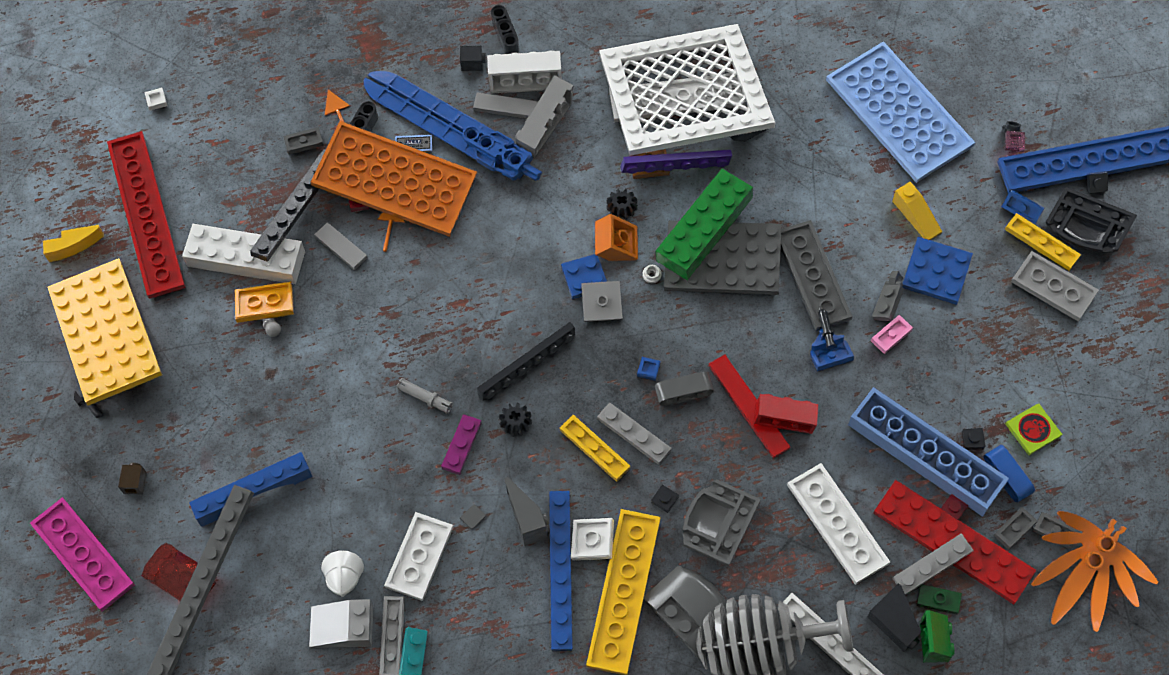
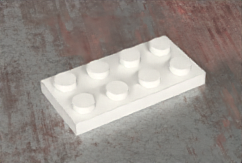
[384,512,454,601]

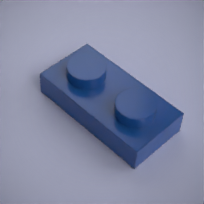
[1001,190,1045,225]

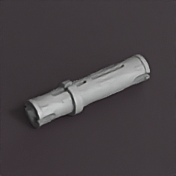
[397,378,453,414]

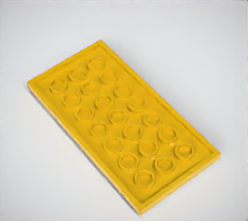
[48,258,162,406]

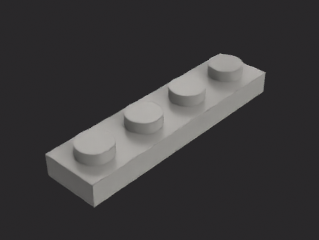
[597,402,671,465]
[892,533,973,595]

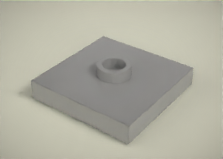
[581,281,623,322]

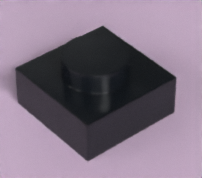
[1087,171,1108,193]
[962,428,986,450]
[651,484,679,513]

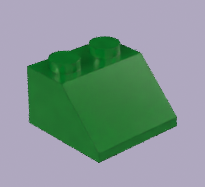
[919,610,955,663]

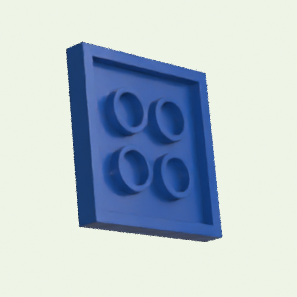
[902,237,973,305]

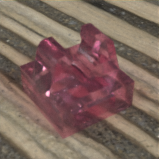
[1005,131,1025,154]

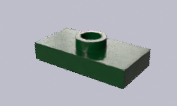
[916,584,962,615]

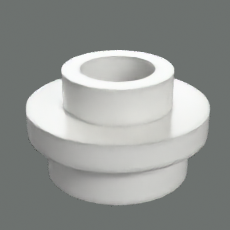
[643,265,661,283]

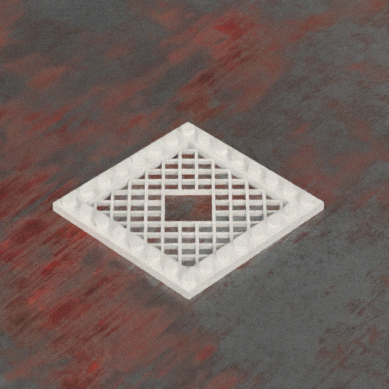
[599,24,775,156]

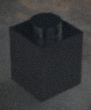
[460,46,486,71]

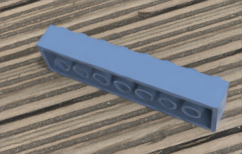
[848,387,1009,517]

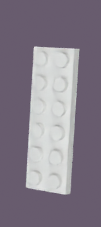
[787,463,890,585]

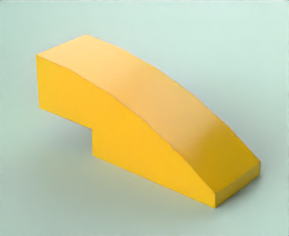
[43,225,104,262]

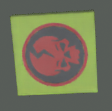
[1005,403,1063,456]

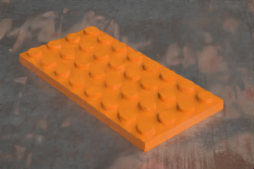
[311,121,477,237]

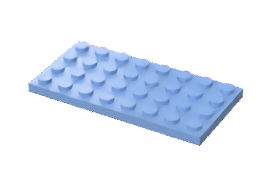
[826,41,975,183]

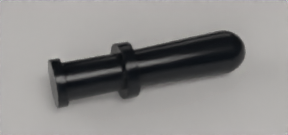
[818,309,836,349]

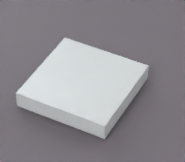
[571,518,614,561]

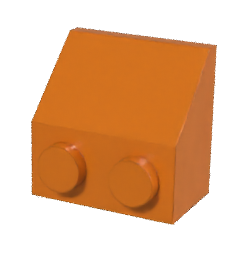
[595,214,638,261]

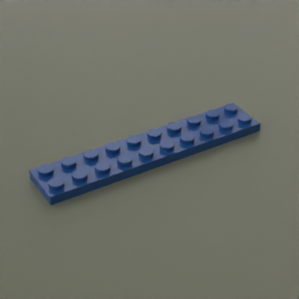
[997,126,1169,193]

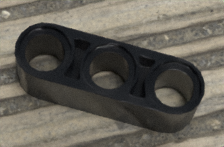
[491,5,519,54]
[350,101,378,132]

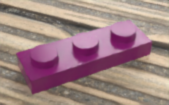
[441,414,482,475]

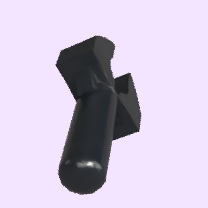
[74,391,102,418]

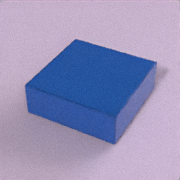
[637,357,661,381]

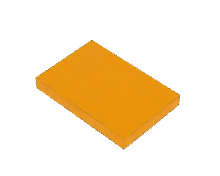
[235,282,294,323]

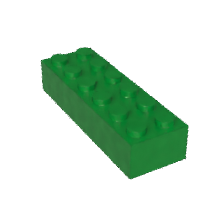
[655,169,753,280]

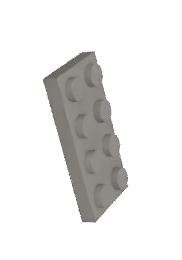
[1011,251,1099,322]

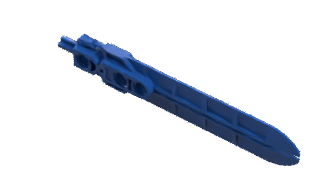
[364,71,542,181]

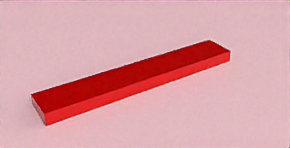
[708,354,790,459]

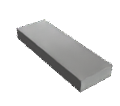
[314,222,368,271]

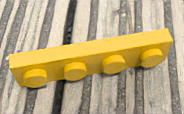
[1005,213,1081,271]
[560,415,630,482]

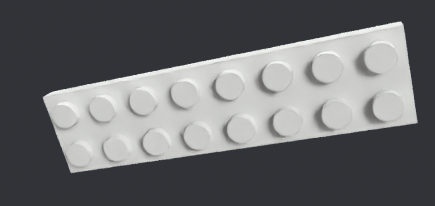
[609,73,748,123]

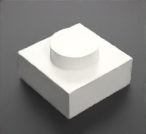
[145,88,167,111]

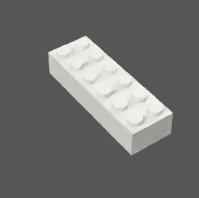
[182,224,305,284]

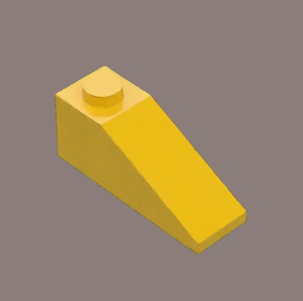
[892,182,942,240]

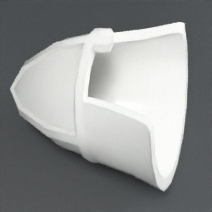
[321,551,364,597]

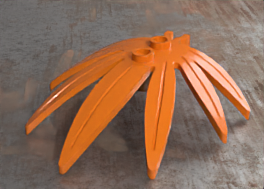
[1031,511,1158,632]

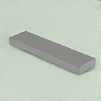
[473,92,539,118]
[379,596,405,675]

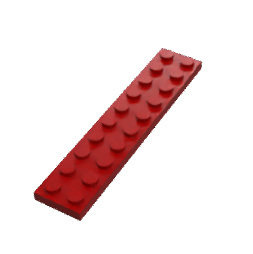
[107,131,186,299]

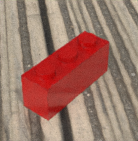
[754,394,818,434]

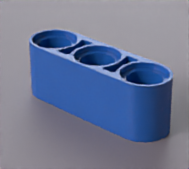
[983,445,1035,503]

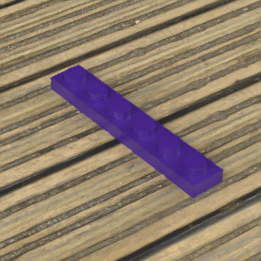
[620,150,732,174]

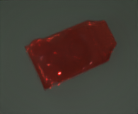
[141,543,216,601]

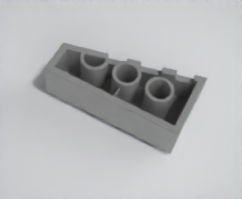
[515,75,573,158]

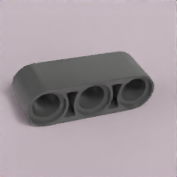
[654,372,714,406]

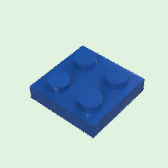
[561,254,607,299]

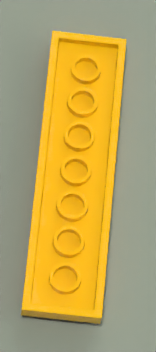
[586,509,661,675]

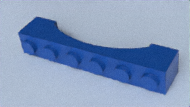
[189,452,313,527]

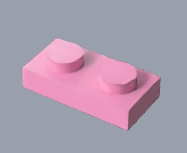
[871,315,913,354]

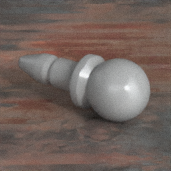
[262,318,281,337]

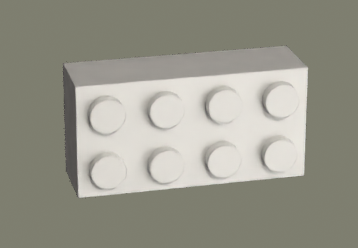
[487,51,562,94]

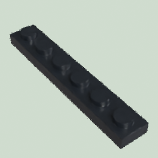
[477,322,575,401]

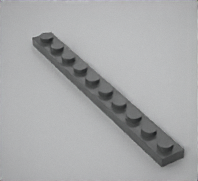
[147,485,254,675]

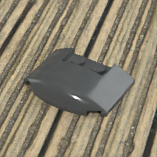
[683,479,761,566]
[643,566,727,659]

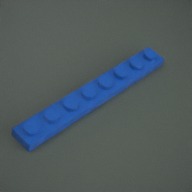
[549,491,573,651]

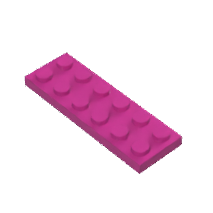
[30,497,135,612]

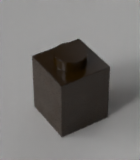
[118,463,147,495]

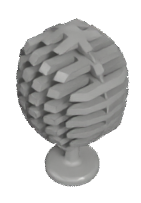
[696,594,854,675]

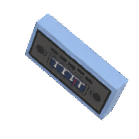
[395,135,432,154]

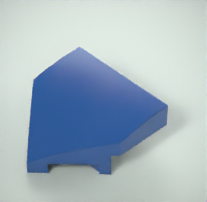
[810,327,854,371]

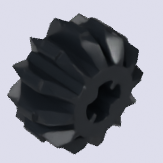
[606,188,638,220]
[499,403,532,437]

